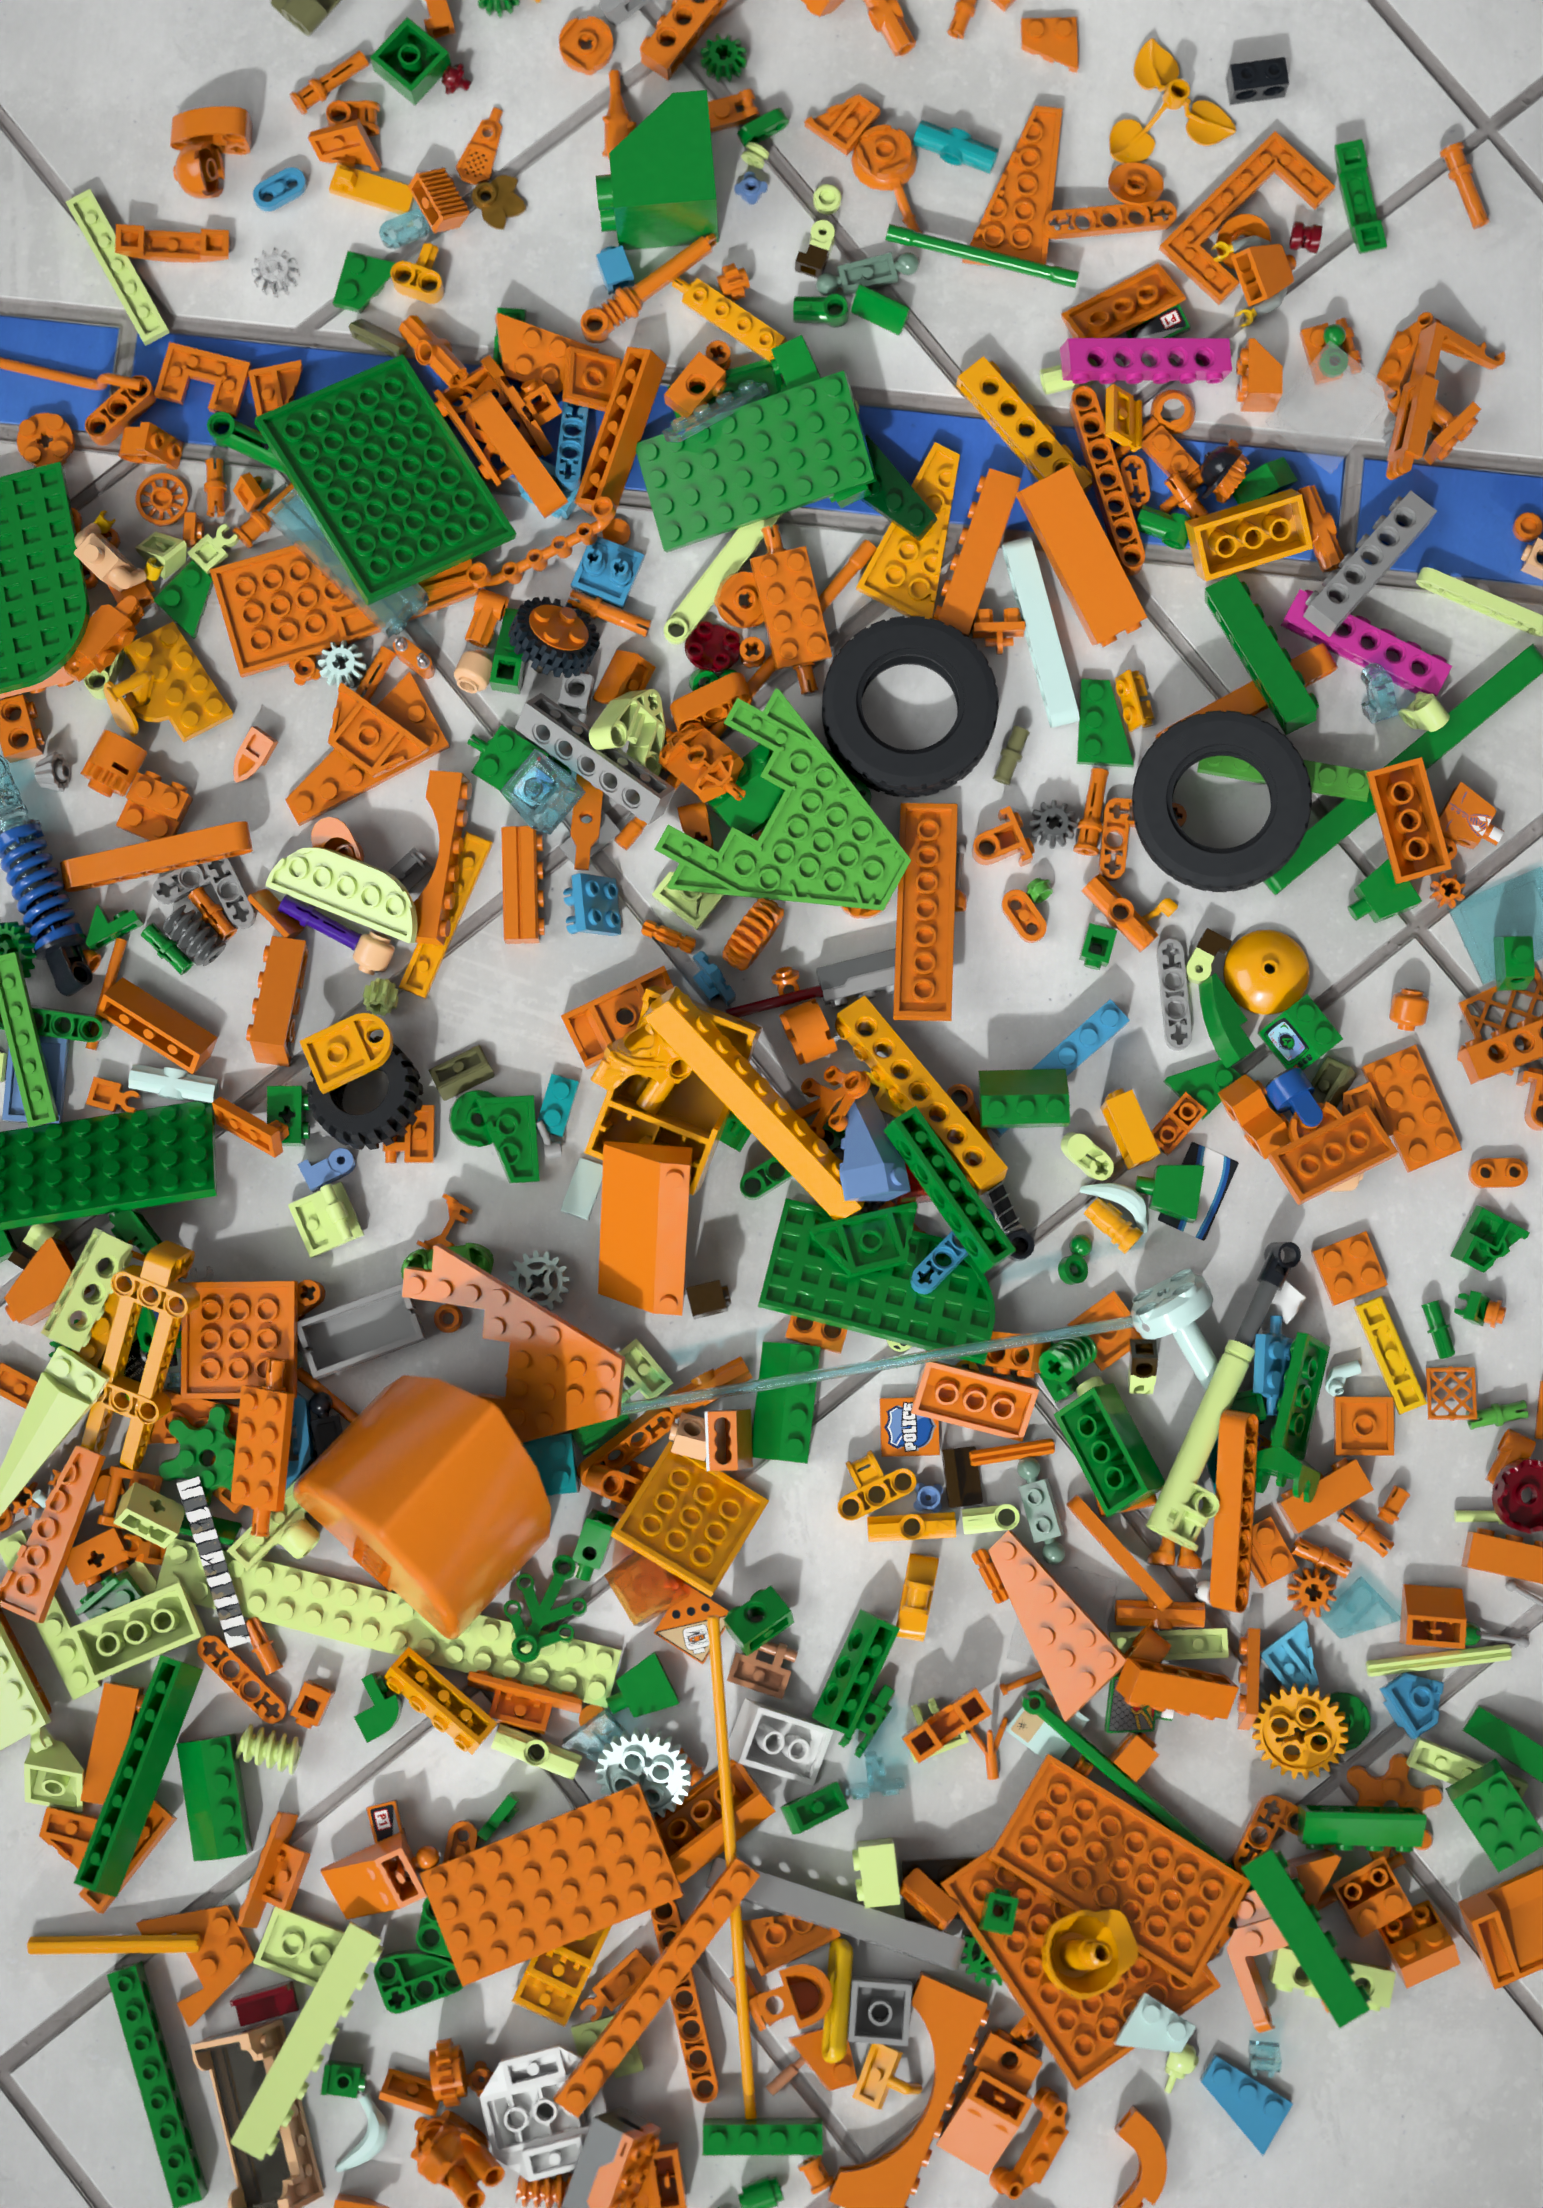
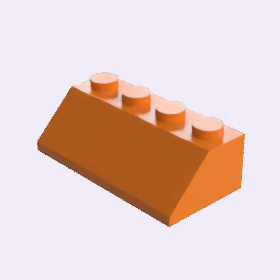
[1366,757,1452,884]
[654,1759,776,1884]

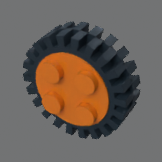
[508,597,600,678]

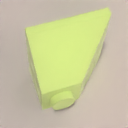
[24,1739,84,1812]

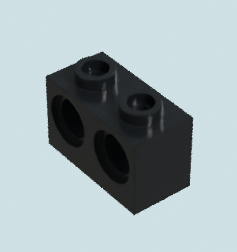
[1226,57,1289,105]

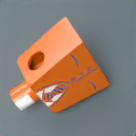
[1438,782,1504,849]

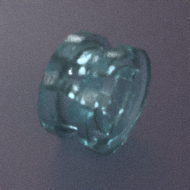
[167,1372,181,1388]

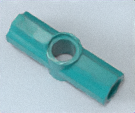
[913,120,999,174]

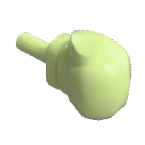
[1164,2043,1199,2093]

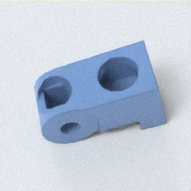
[297,1148,356,1192]

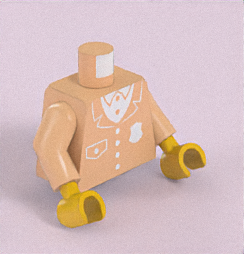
[74,510,163,592]

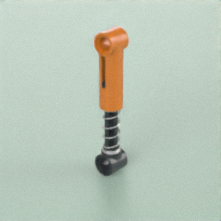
[946,1084,1035,1261]

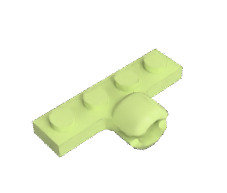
[227,1480,320,1572]

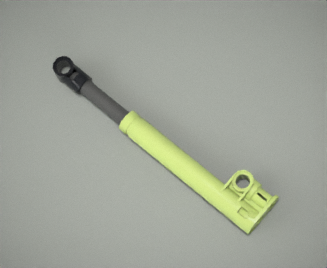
[1146,1242,1301,1551]

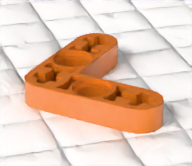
[1099,798,1187,881]
[1232,1794,1335,1876]

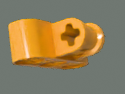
[837,1450,916,1521]
[896,1552,939,1642]

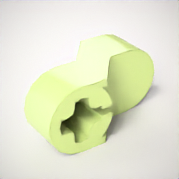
[1060,1132,1114,1181]

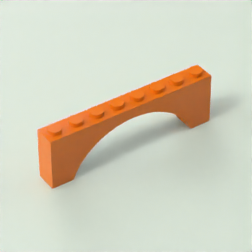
[828,1971,990,2208]

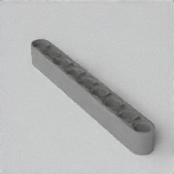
[705,1858,966,1971]

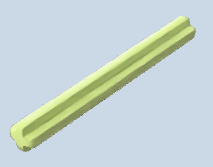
[1366,1644,1512,1677]

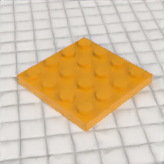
[611,1441,769,1597]

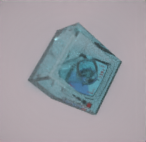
[500,749,586,835]

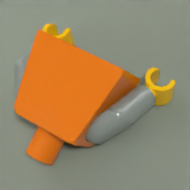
[1211,235,1296,327]

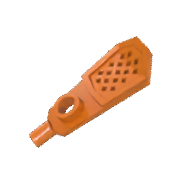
[456,107,503,185]

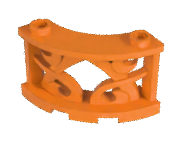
[434,355,554,486]

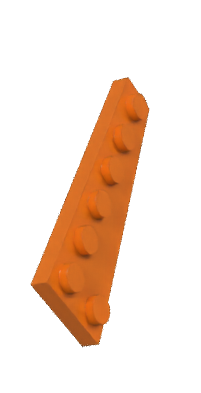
[0,1445,106,1623]

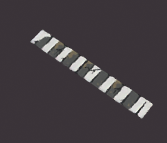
[176,1477,251,1648]

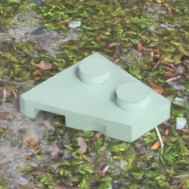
[1113,1993,1196,2053]

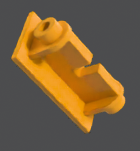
[1115,669,1155,732]

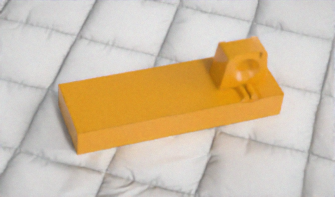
[329,163,415,217]

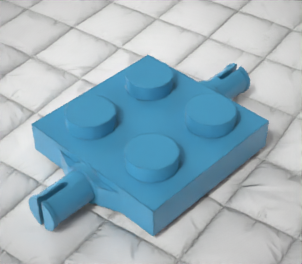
[1253,1316,1295,1416]

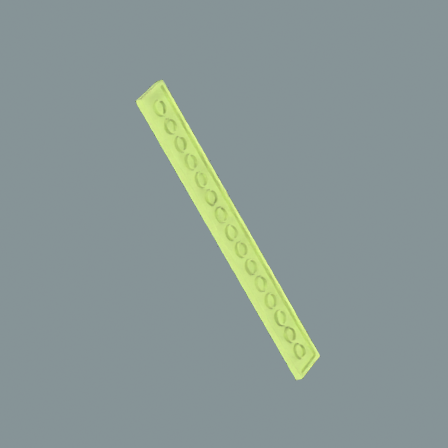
[155,1538,622,1708]

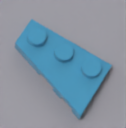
[1200,2054,1293,2156]

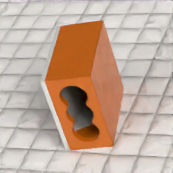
[705,1409,753,1471]

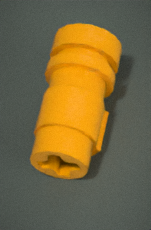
[1083,1197,1144,1254]

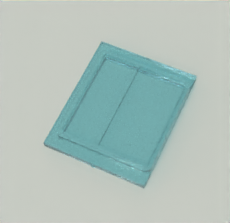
[1447,867,1543,985]

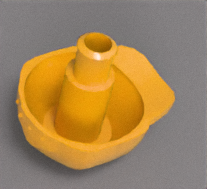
[1042,1909,1138,2000]

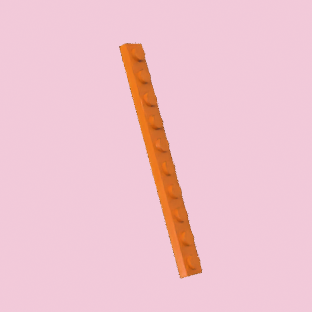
[553,1855,760,2118]

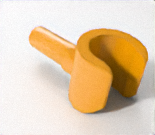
[1142,898,1178,922]

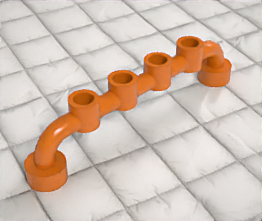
[466,497,616,588]

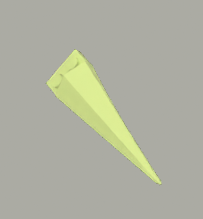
[0,1345,110,1517]

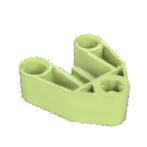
[589,689,666,776]

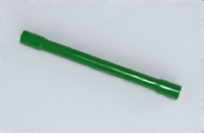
[885,224,1079,288]

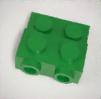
[109,1209,163,1256]

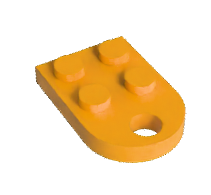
[299,1013,393,1094]

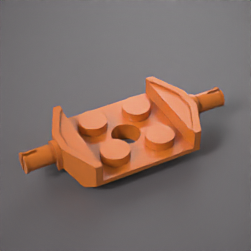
[659,723,746,803]

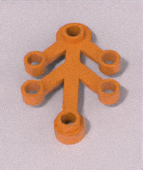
[794,1066,870,1139]

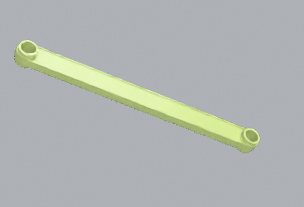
[664,399,859,645]

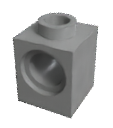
[558,671,595,715]

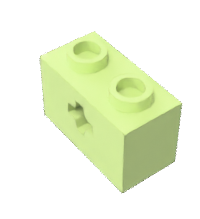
[113,1482,185,1549]

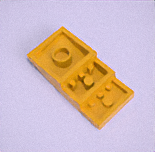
[511,1926,612,2028]

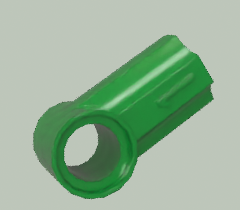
[793,294,849,327]
[1136,505,1191,550]

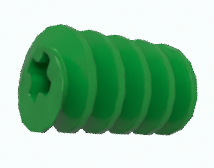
[1038,1331,1098,1382]

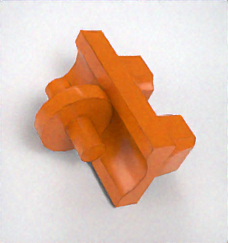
[972,608,1025,655]

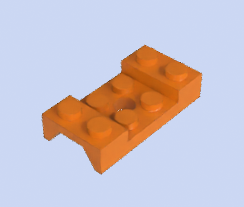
[561,966,674,1070]

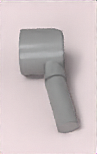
[536,1120,562,1159]

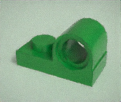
[780,1781,849,1835]

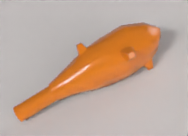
[602,70,637,161]

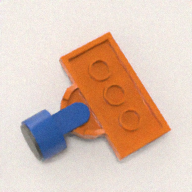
[1266,1067,1398,1206]

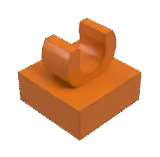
[233,472,271,513]

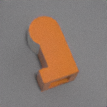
[421,0,456,39]

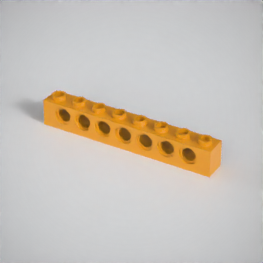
[835,995,1008,1196]

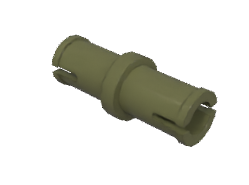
[993,726,1030,785]

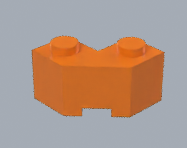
[1218,1074,1290,1160]

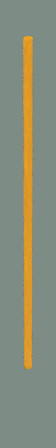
[707,1615,757,2120]

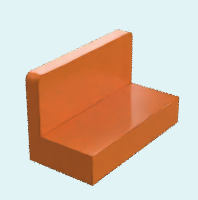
[593,650,656,704]

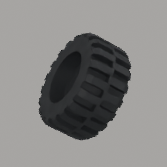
[307,1036,423,1150]

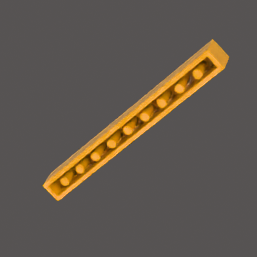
[644,986,865,1220]

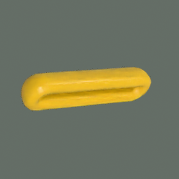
[822,1938,854,2063]

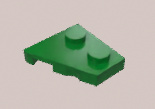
[153,560,213,639]

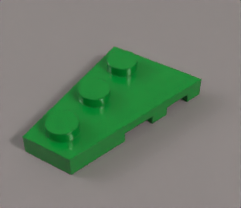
[475,1095,540,1184]

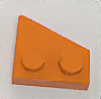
[1020,17,1078,73]

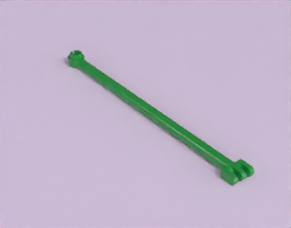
[1021,1690,1254,1892]

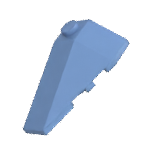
[839,1089,911,1201]

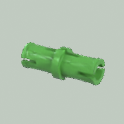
[1466,1400,1528,1430]

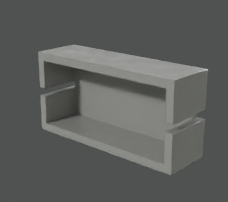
[297,1283,427,1379]

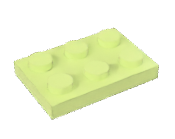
[253,1906,344,1987]

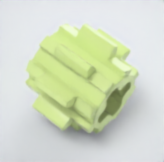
[363,978,399,1016]

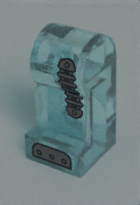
[1361,663,1398,724]

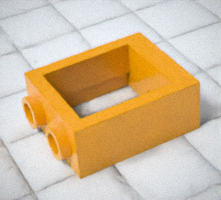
[1100,1088,1160,1170]

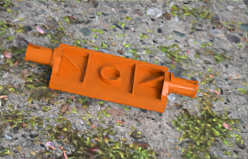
[750,525,832,695]
[230,1359,295,1537]

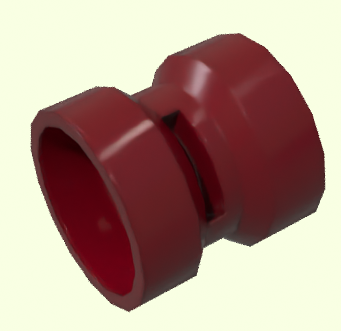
[1289,221,1322,254]

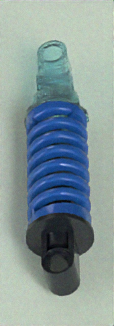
[0,755,93,996]

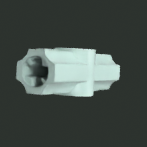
[128,1064,219,1103]

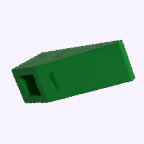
[489,608,525,694]

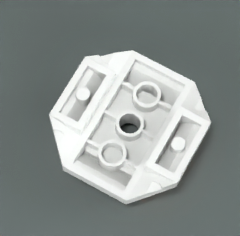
[480,2045,608,2182]

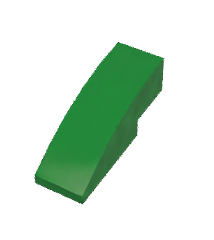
[1199,973,1256,1069]
[1462,1706,1543,1783]

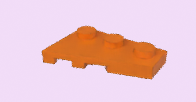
[742,1915,841,1977]

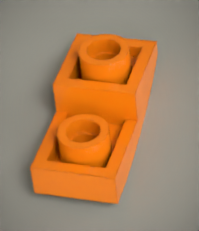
[1151,1092,1208,1156]

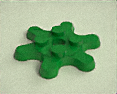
[159,1404,236,1507]

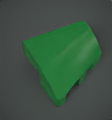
[1450,1205,1530,1273]

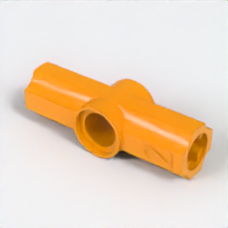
[867,1512,956,1542]

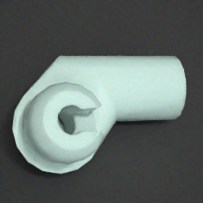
[1325,1360,1361,1397]

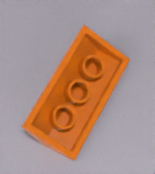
[1061,263,1186,338]
[911,1359,1039,1442]

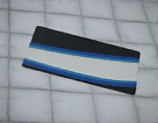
[1158,1142,1238,1241]

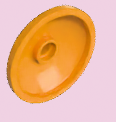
[1223,930,1309,1015]

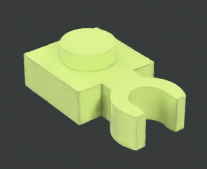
[187,524,239,575]

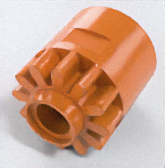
[80,729,148,798]

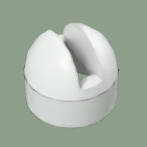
[1194,1580,1211,1605]

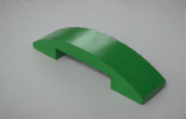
[1334,139,1387,254]

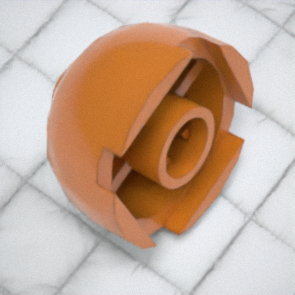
[173,141,225,199]

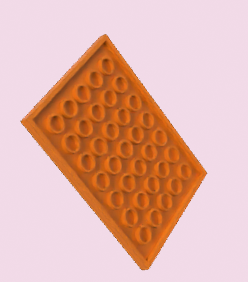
[940,1847,1221,2090]

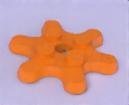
[1346,1753,1443,1860]

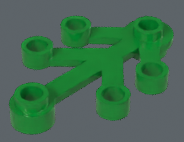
[504,1555,587,1663]

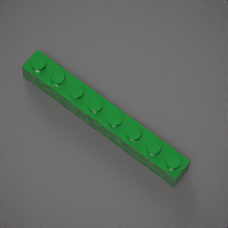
[74,1655,203,1897]

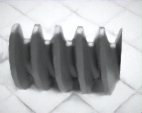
[163,905,226,966]

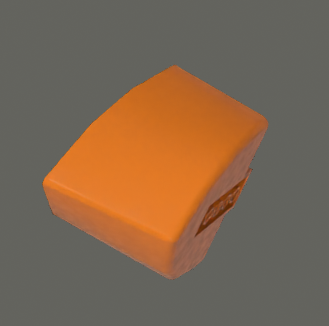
[293,1375,551,1639]

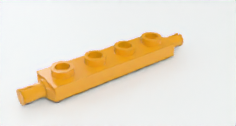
[672,277,787,363]

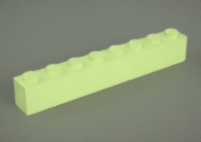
[230,1921,384,2161]

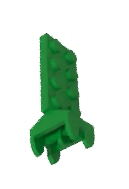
[1255,1332,1330,1503]

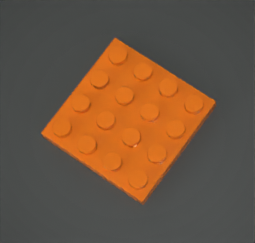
[181,1281,298,1399]

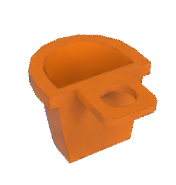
[757,1964,833,2029]

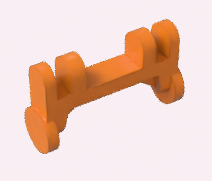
[416,1193,473,1250]

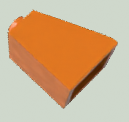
[4,1237,92,1326]

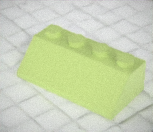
[70,1582,207,1683]

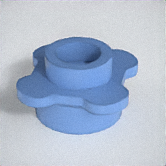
[734,172,768,205]
[913,1483,943,1513]

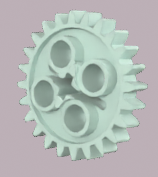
[595,1728,692,1818]

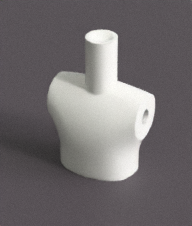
[1261,1279,1307,1331]

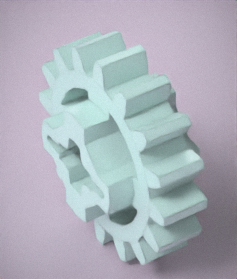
[507,1250,570,1311]

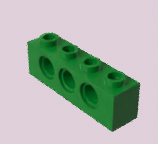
[811,1609,900,1736]

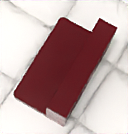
[230,1980,300,2027]

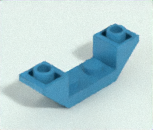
[286,1392,315,1490]

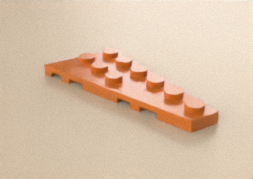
[962,106,1063,266]
[285,672,450,826]

